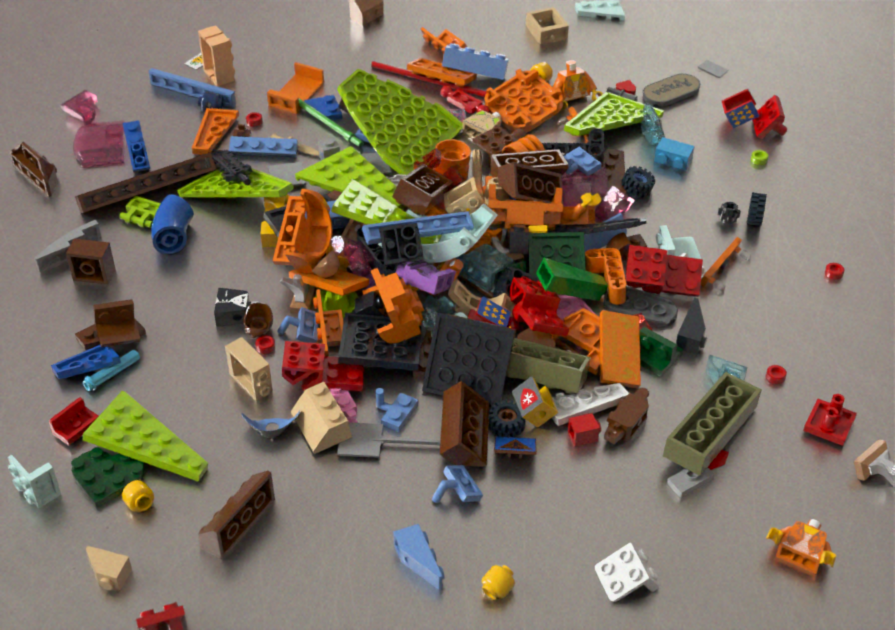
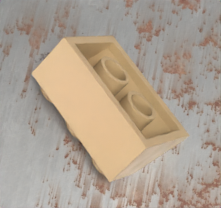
[291,382,352,454]

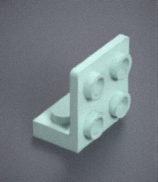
[8,455,61,508]

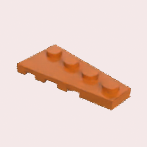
[191,108,239,155]

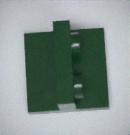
[639,327,683,376]

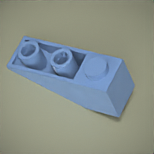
[393,524,445,590]

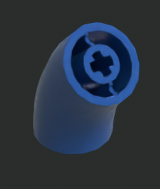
[151,195,194,254]

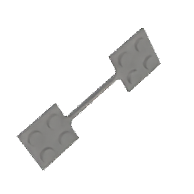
[268,152,392,186]
[337,422,448,461]

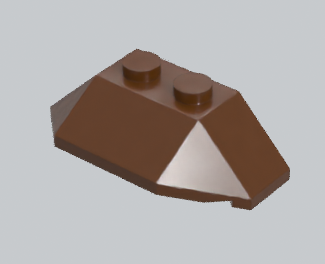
[9,141,57,197]

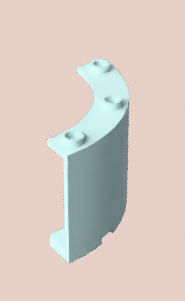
[378,203,498,263]

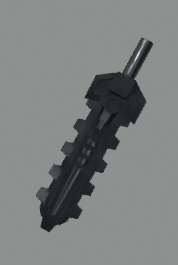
[211,150,253,186]
[548,218,647,234]

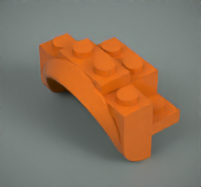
[487,184,563,232]
[273,189,332,274]
[362,268,424,343]

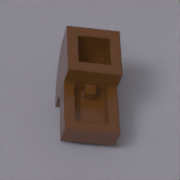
[606,232,647,261]

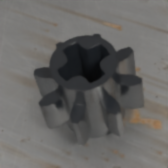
[717,202,741,224]

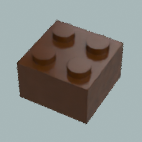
[66,238,116,285]

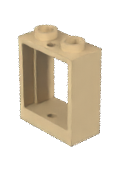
[526,7,569,45]
[443,177,486,214]
[225,337,273,401]

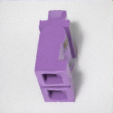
[396,261,456,294]

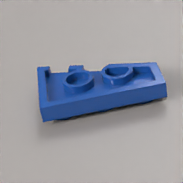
[51,345,121,379]

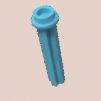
[83,350,140,391]

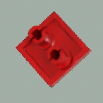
[752,95,787,139]
[803,394,857,446]
[136,602,185,630]

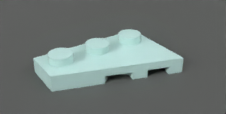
[575,0,625,21]

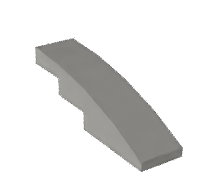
[35,220,101,273]

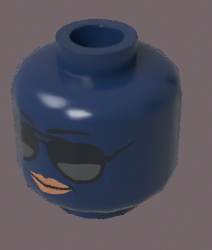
[198,92,223,113]

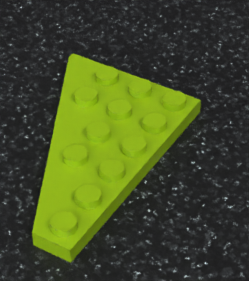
[564,92,664,136]
[295,146,407,209]

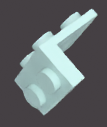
[656,225,701,259]

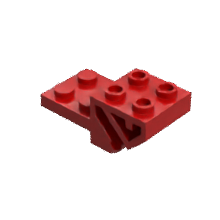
[625,245,703,297]
[510,277,570,337]
[282,341,364,391]

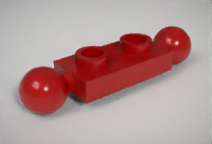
[440,85,490,114]

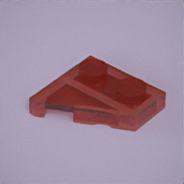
[414,148,441,170]

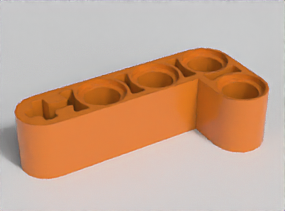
[585,248,626,305]

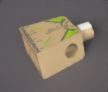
[463,111,501,139]

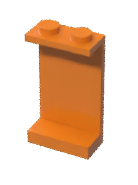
[267,62,324,114]

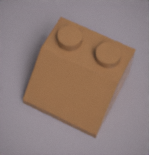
[349,0,384,26]

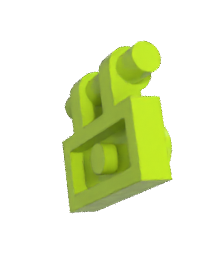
[120,196,161,228]

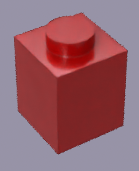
[568,413,601,447]

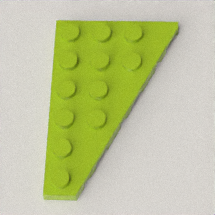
[177,168,294,197]
[331,179,442,244]
[83,391,208,482]

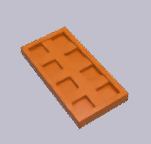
[406,58,477,87]

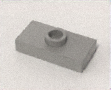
[667,467,714,498]

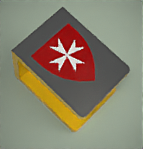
[512,377,558,428]

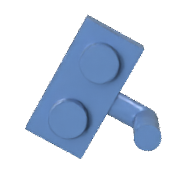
[564,147,601,176]
[277,307,319,343]
[376,388,418,432]
[432,465,483,503]

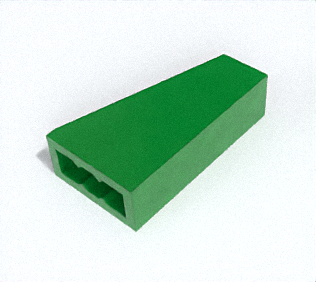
[536,257,608,301]

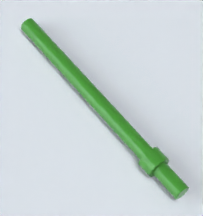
[299,98,364,147]

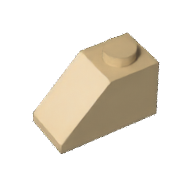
[86,546,132,591]

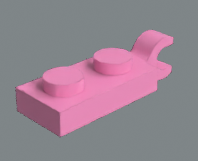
[329,389,357,423]

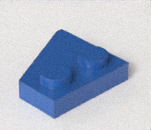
[304,95,343,120]

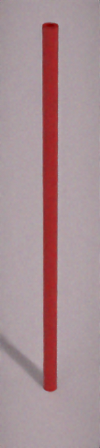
[371,61,486,97]

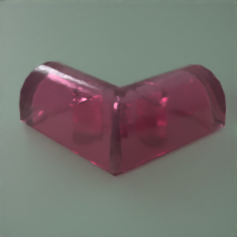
[61,90,97,124]
[330,236,372,277]

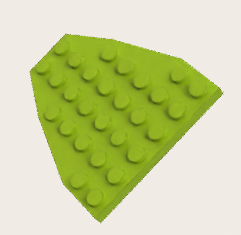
[337,69,463,175]

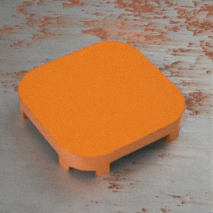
[484,68,563,133]

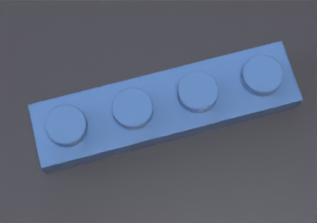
[229,136,298,157]

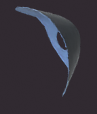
[241,411,300,439]

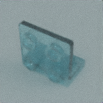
[459,244,514,292]

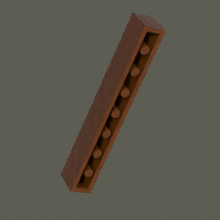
[75,153,216,213]

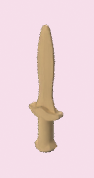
[270,133,319,155]

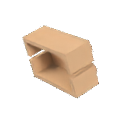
[198,25,235,87]

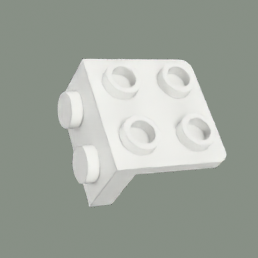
[595,542,660,602]

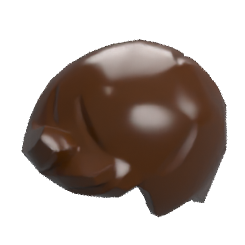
[243,302,273,339]

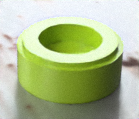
[751,150,769,165]

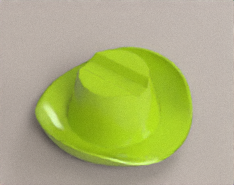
[315,290,358,318]

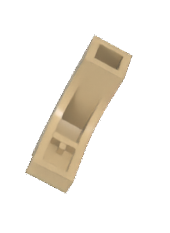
[448,280,516,317]

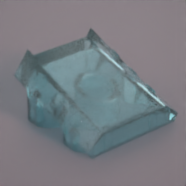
[641,103,665,147]

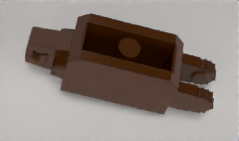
[604,387,649,444]

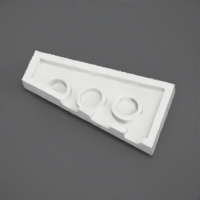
[552,383,629,426]

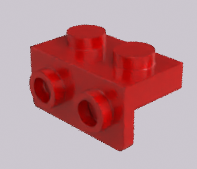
[49,397,99,446]

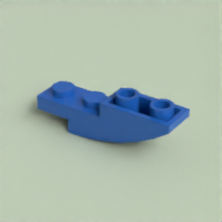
[122,120,150,172]

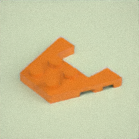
[550,308,600,375]

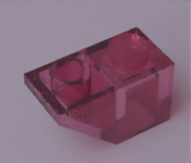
[595,186,634,222]

